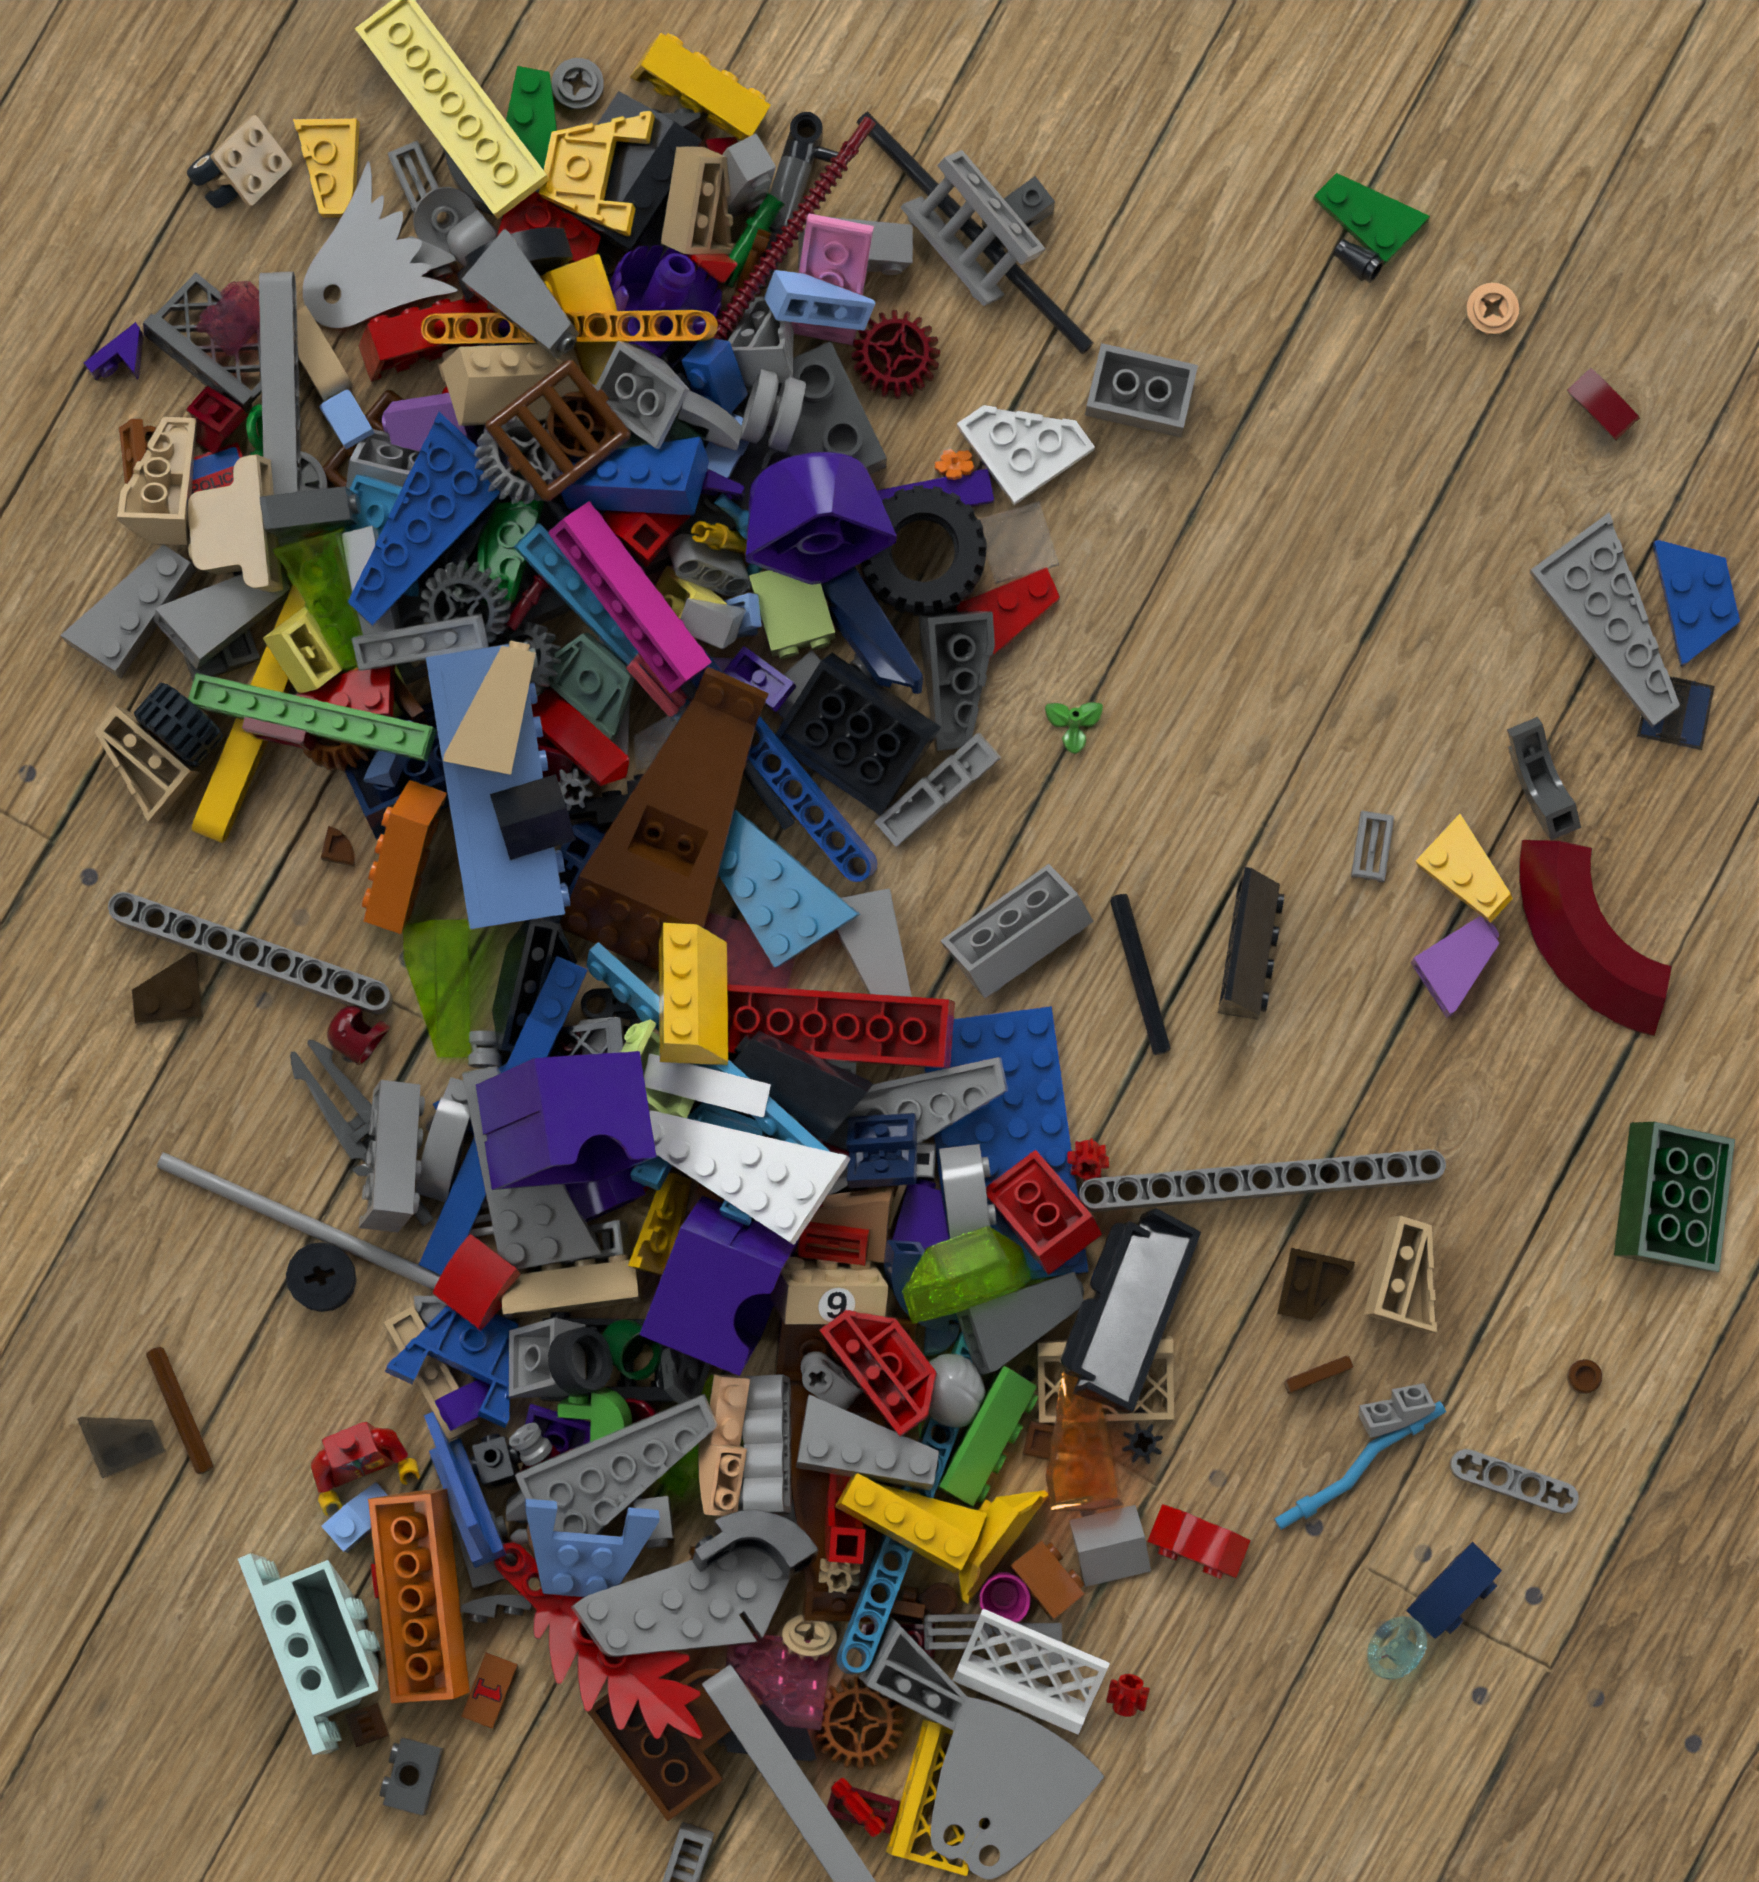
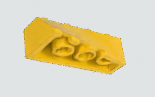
[835,1473,987,1574]

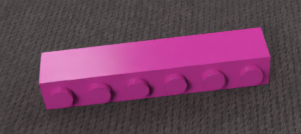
[548,501,712,694]

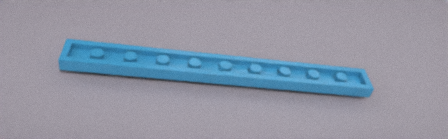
[586,942,839,1179]

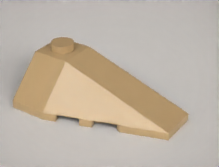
[117,417,197,545]

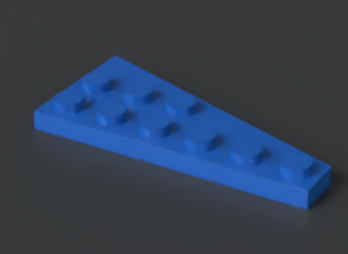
[348,411,500,627]

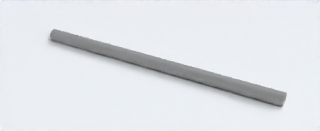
[157,1152,441,1290]

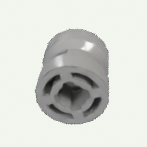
[468,1031,502,1068]

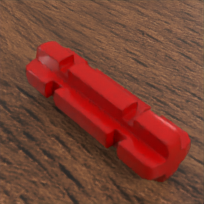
[831,1777,886,1837]

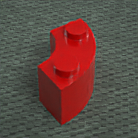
[1147,1504,1251,1579]

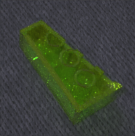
[272,527,363,669]

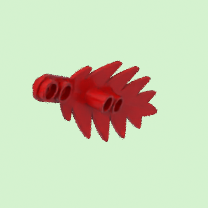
[494,1542,703,1739]

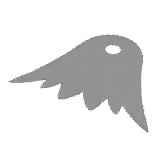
[303,161,458,328]

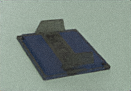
[1637,676,1715,750]

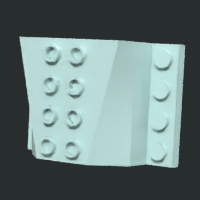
[238,1553,381,1755]

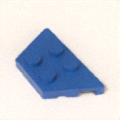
[1653,540,1740,666]

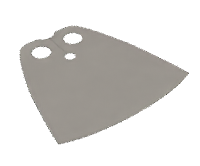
[931,1697,1104,1879]

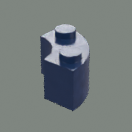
[1406,1541,1502,1639]

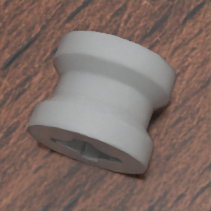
[509,1423,552,1466]

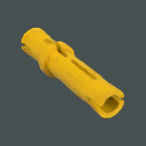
[691,521,747,555]

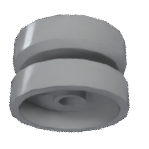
[740,368,806,452]

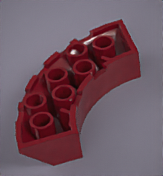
[1519,840,1672,1037]

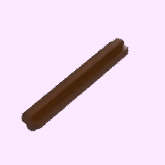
[146,1347,213,1474]

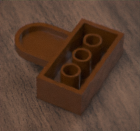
[587,1668,732,1821]

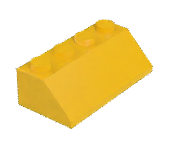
[540,254,629,391]
[659,923,728,1065]

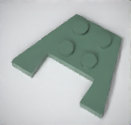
[536,633,635,744]

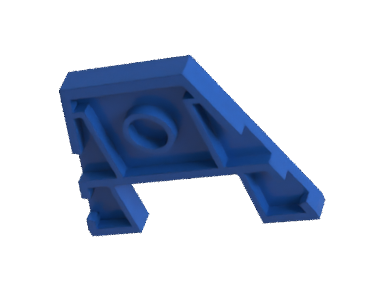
[385,1306,518,1428]

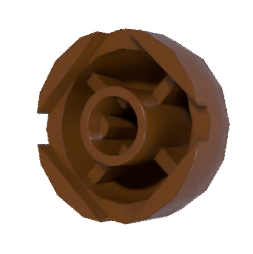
[545,391,612,460]

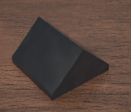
[490,774,576,860]

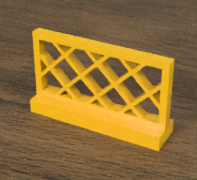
[886,1719,983,1876]

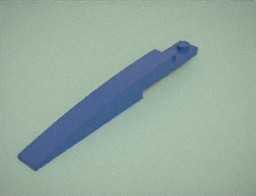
[419,956,588,1275]

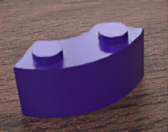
[564,1166,645,1223]

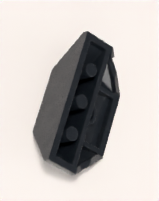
[492,919,577,1052]

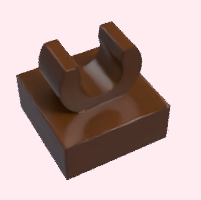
[888,1585,925,1624]
[345,1703,390,1747]

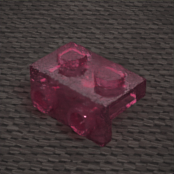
[195,281,260,356]

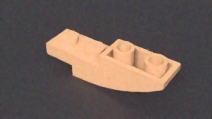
[698,1374,750,1516]

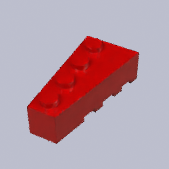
[358,296,496,382]

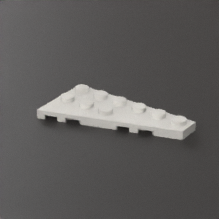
[649,1110,851,1245]

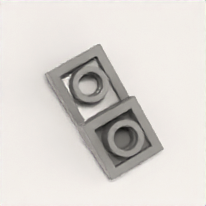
[678,391,742,451]
[1358,1383,1436,1438]

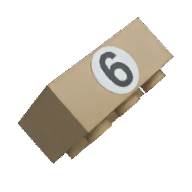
[770,1257,888,1324]

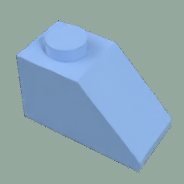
[321,1482,387,1553]

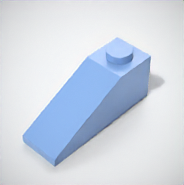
[764,270,876,331]

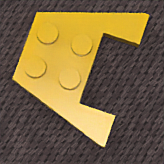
[539,111,655,236]

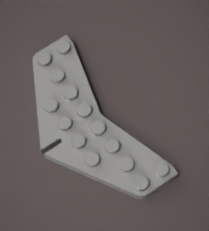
[571,1490,797,1657]

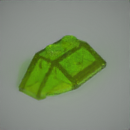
[902,1226,1032,1323]

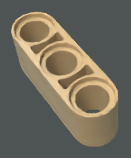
[297,305,353,402]

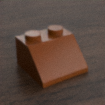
[1009,1540,1085,1621]

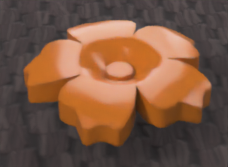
[934,449,975,480]

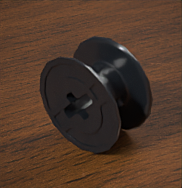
[286,1242,357,1312]

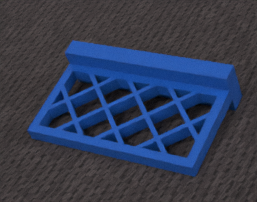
[424,1412,507,1568]

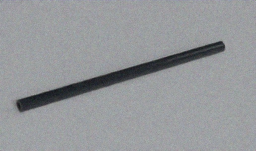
[856,111,1094,354]

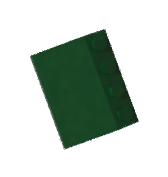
[1614,1121,1735,1272]

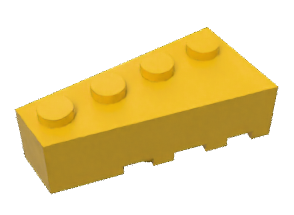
[630,33,771,141]

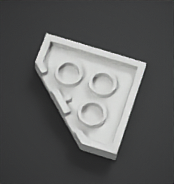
[957,405,1095,505]

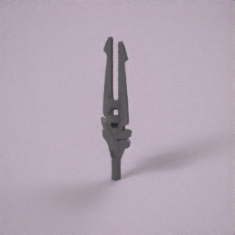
[290,1039,434,1226]

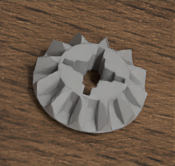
[552,58,604,110]

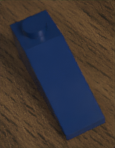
[542,821,606,924]

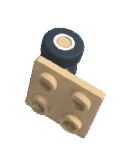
[187,115,292,208]

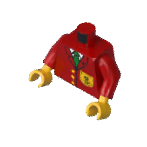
[311,1422,420,1516]

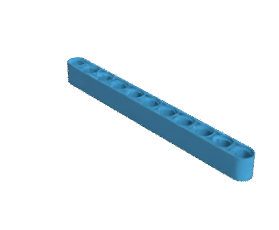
[836,1331,973,1675]

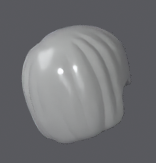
[929,1354,985,1428]

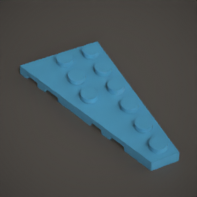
[718,809,861,968]

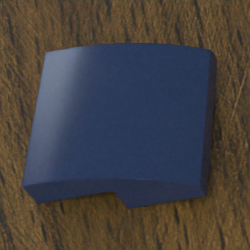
[846,1113,917,1188]

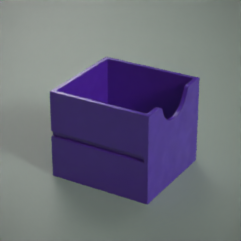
[476,1051,656,1190]
[639,1195,799,1376]

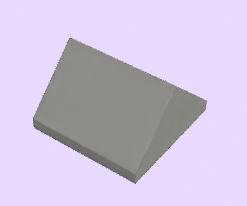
[1069,1505,1151,1587]

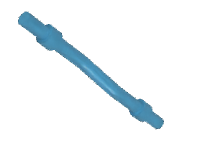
[1274,1401,1446,1530]

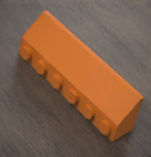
[368,1489,470,1703]

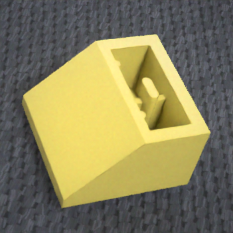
[263,601,349,693]

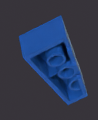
[561,437,710,515]

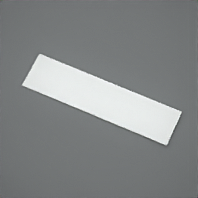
[644,1053,771,1118]

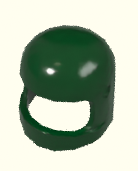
[602,1319,662,1380]

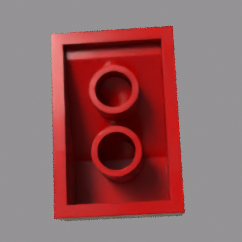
[986,1150,1102,1275]

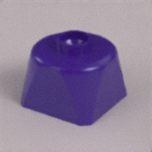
[746,452,897,585]

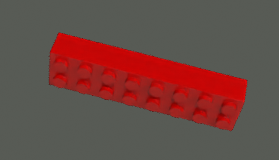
[727,984,955,1069]

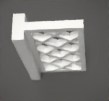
[952,1609,1110,1735]

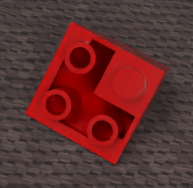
[602,510,690,567]

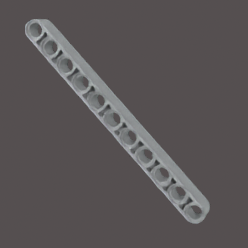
[1078,1149,1446,1212]

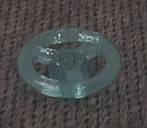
[1367,1616,1427,1680]

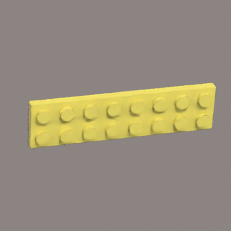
[355,0,550,220]

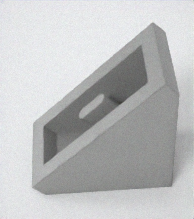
[680,598,746,649]

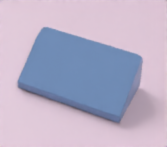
[363,720,413,787]

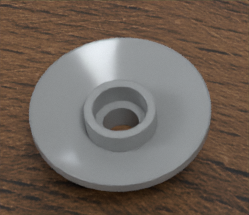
[413,187,476,252]

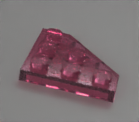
[726,1633,831,1730]

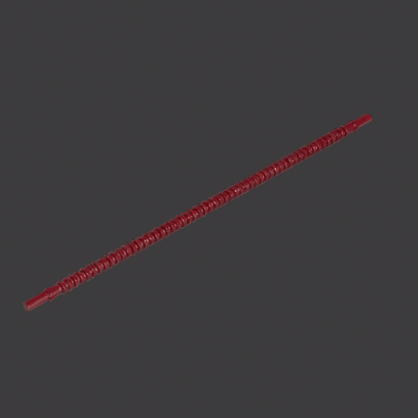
[504,116,876,631]

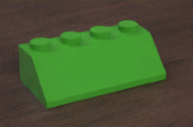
[937,1366,1039,1507]

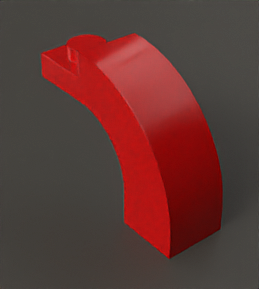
[825,1473,866,1564]

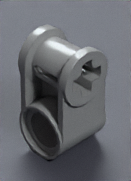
[800,1351,863,1410]

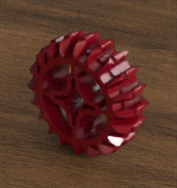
[851,310,940,399]

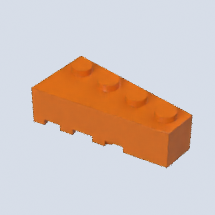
[362,780,447,934]

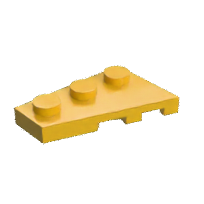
[293,118,360,218]
[1415,814,1513,923]

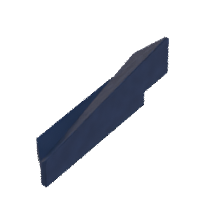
[821,566,923,694]

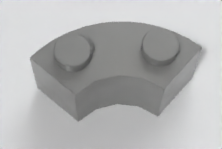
[939,1144,996,1244]

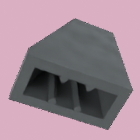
[259,486,361,539]

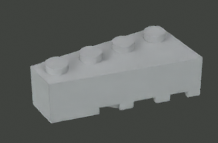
[61,544,196,679]
[796,1395,939,1491]

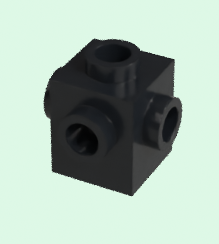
[470,1434,522,1490]

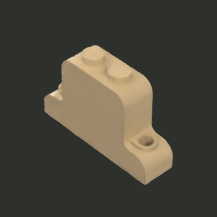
[187,454,283,592]

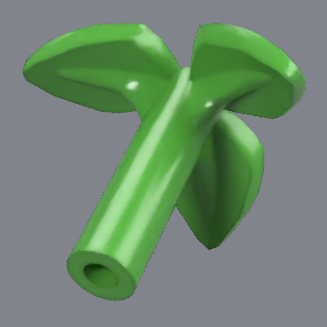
[1045,702,1103,754]

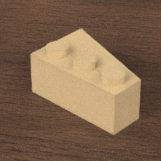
[661,147,735,254]
[1363,1216,1437,1334]

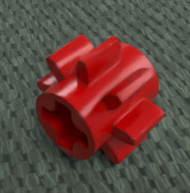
[1067,1138,1109,1181]
[1106,1674,1150,1717]

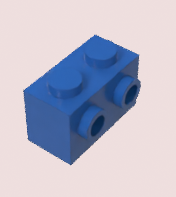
[681,338,748,414]

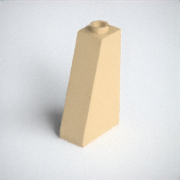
[443,641,536,775]

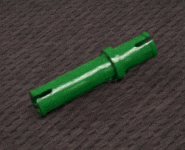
[722,193,785,288]

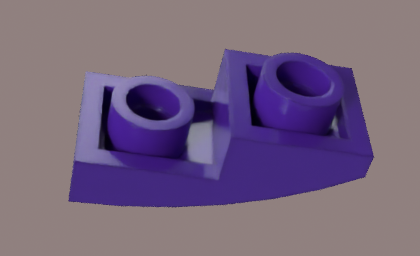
[434,1379,491,1431]

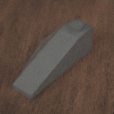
[919,611,995,751]

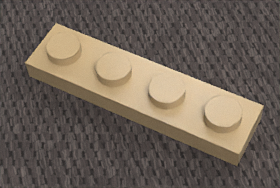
[384,1306,479,1441]

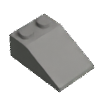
[595,341,689,449]

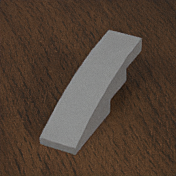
[341,526,401,670]
[875,733,1001,847]

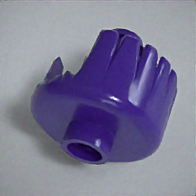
[609,245,722,362]

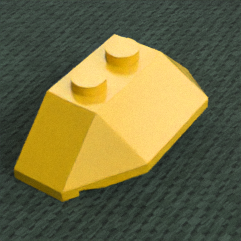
[958,1490,1050,1605]

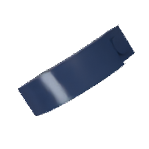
[884,1240,980,1332]

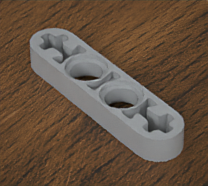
[1450,1449,1579,1514]

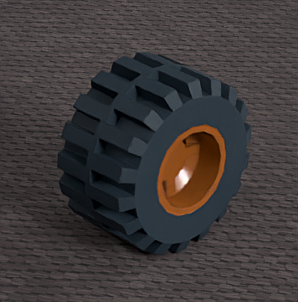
[134,682,224,767]

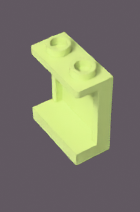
[749,570,835,659]
[620,1019,695,1118]

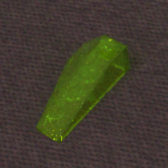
[403,919,471,1058]

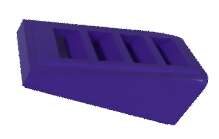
[701,469,745,501]

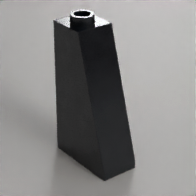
[732,1031,873,1142]

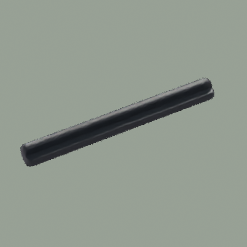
[1110,894,1171,1055]

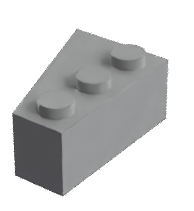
[798,217,913,275]
[859,1617,967,1731]

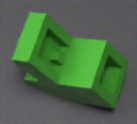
[558,1387,632,1442]

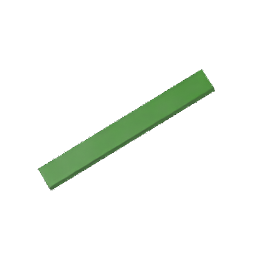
[188,673,437,762]

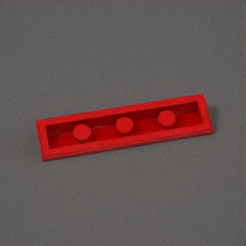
[531,688,629,786]

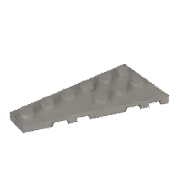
[826,1057,1008,1195]
[515,1394,718,1534]

